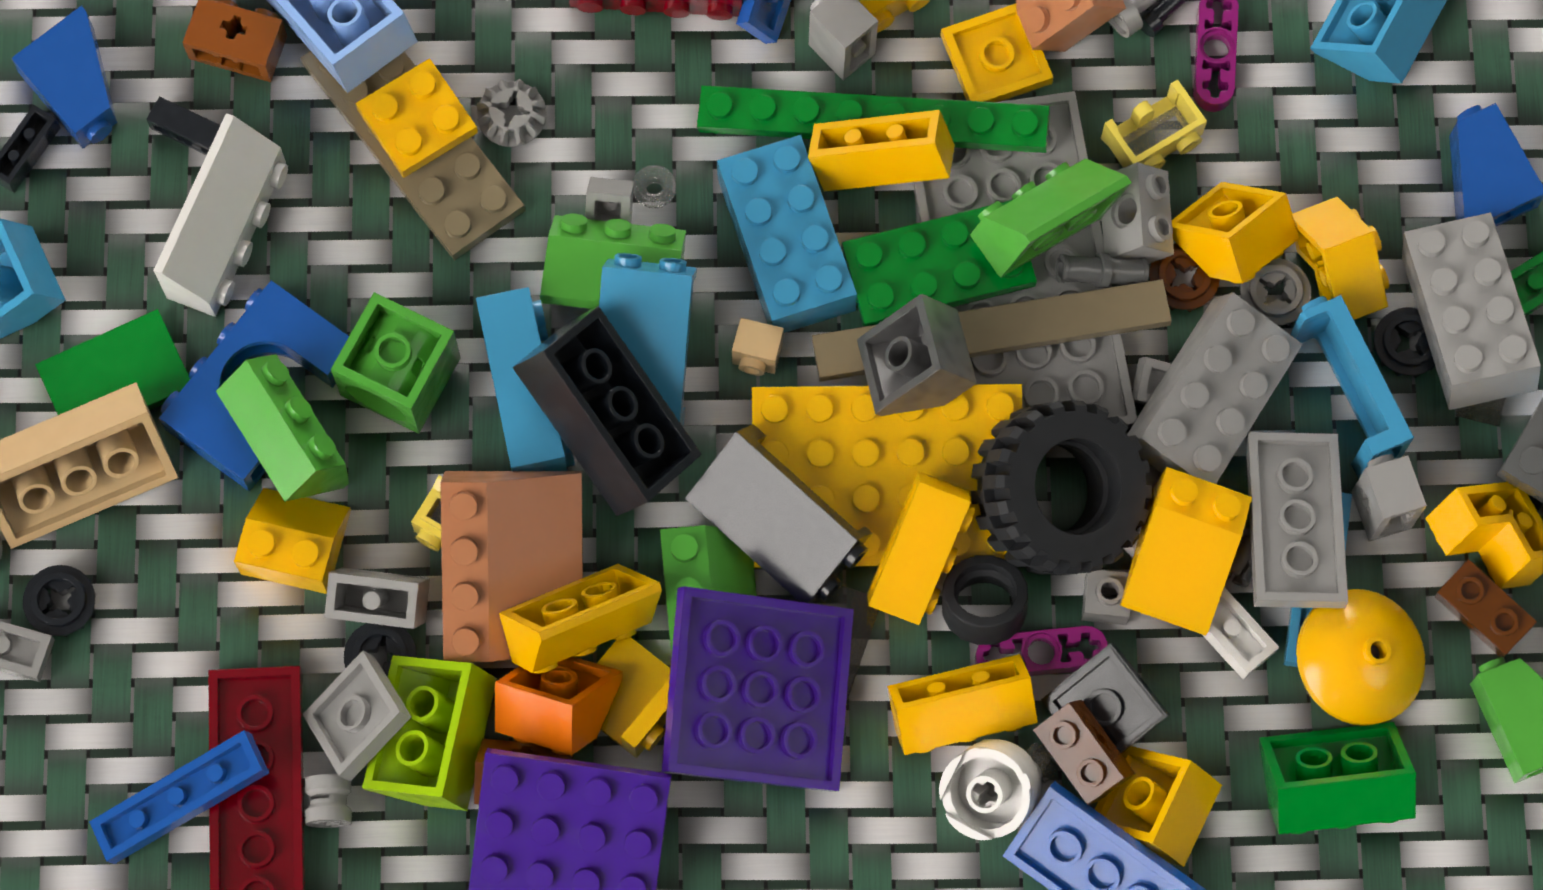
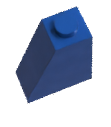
[12,6,117,149]
[1449,103,1543,226]

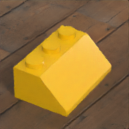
[499,564,662,674]

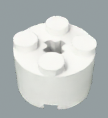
[939,739,1042,840]

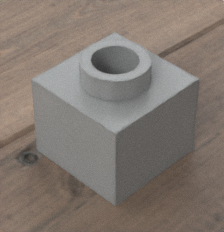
[585,177,634,223]
[1081,570,1131,625]

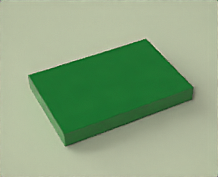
[35,309,190,415]

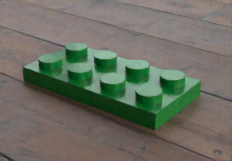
[841,200,1037,327]

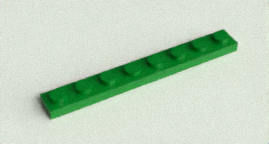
[697,85,1050,153]

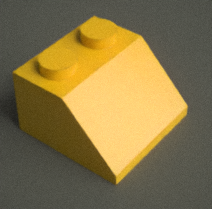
[1171,182,1299,284]
[234,488,351,594]
[1095,746,1222,867]

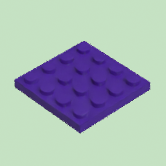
[662,586,854,792]
[469,748,672,890]

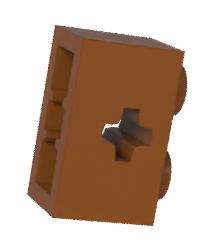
[182,0,287,82]

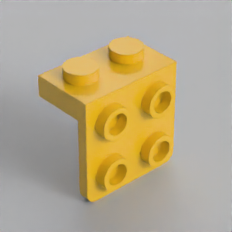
[597,637,671,759]

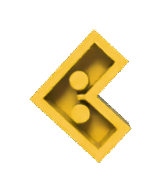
[1292,197,1389,320]
[1425,482,1543,589]

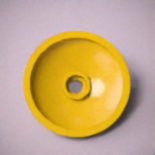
[1296,589,1425,725]

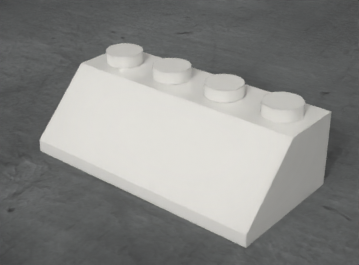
[153,113,288,317]

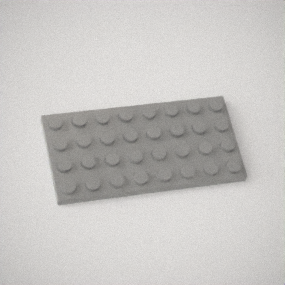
[913,91,1137,429]

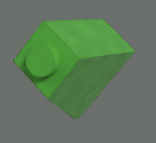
[1470,657,1543,783]

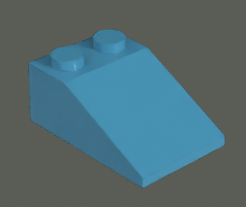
[0,218,66,339]

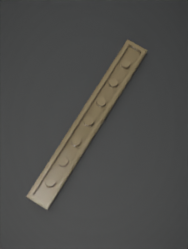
[812,279,1172,382]

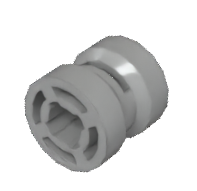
[305,774,352,828]

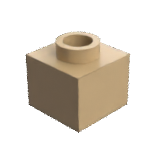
[732,318,784,376]

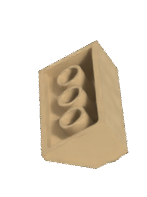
[0,382,178,549]

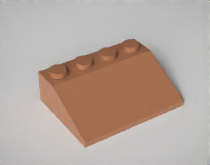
[440,471,583,662]

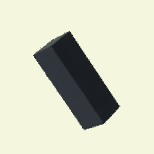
[146,96,220,155]
[0,105,61,193]

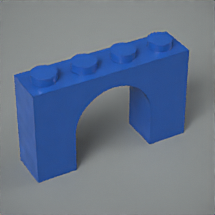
[159,280,349,491]

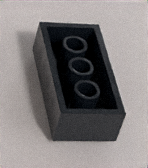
[512,306,702,516]

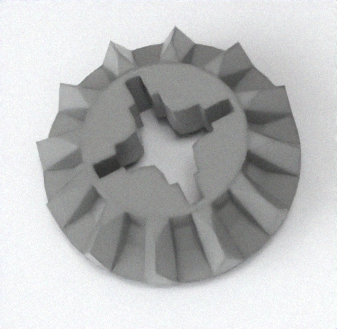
[477,79,547,147]
[1239,258,1311,326]

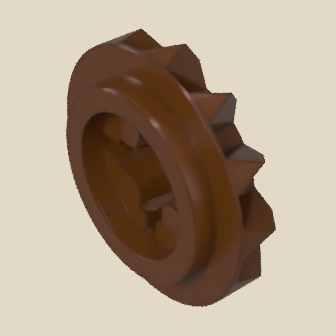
[1149,243,1220,312]

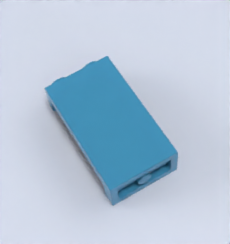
[599,253,697,426]
[1290,295,1414,479]

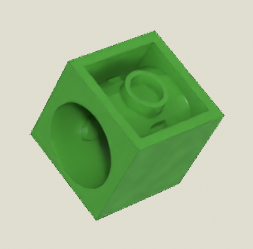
[331,292,461,434]

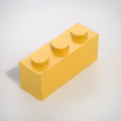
[808,110,955,192]
[867,471,975,625]
[887,654,1038,755]

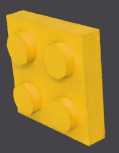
[940,3,1054,102]
[355,58,478,178]

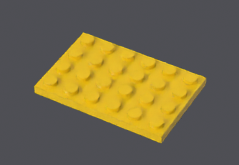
[752,384,1022,568]

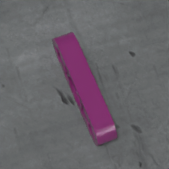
[1193,0,1239,112]
[975,626,1107,676]

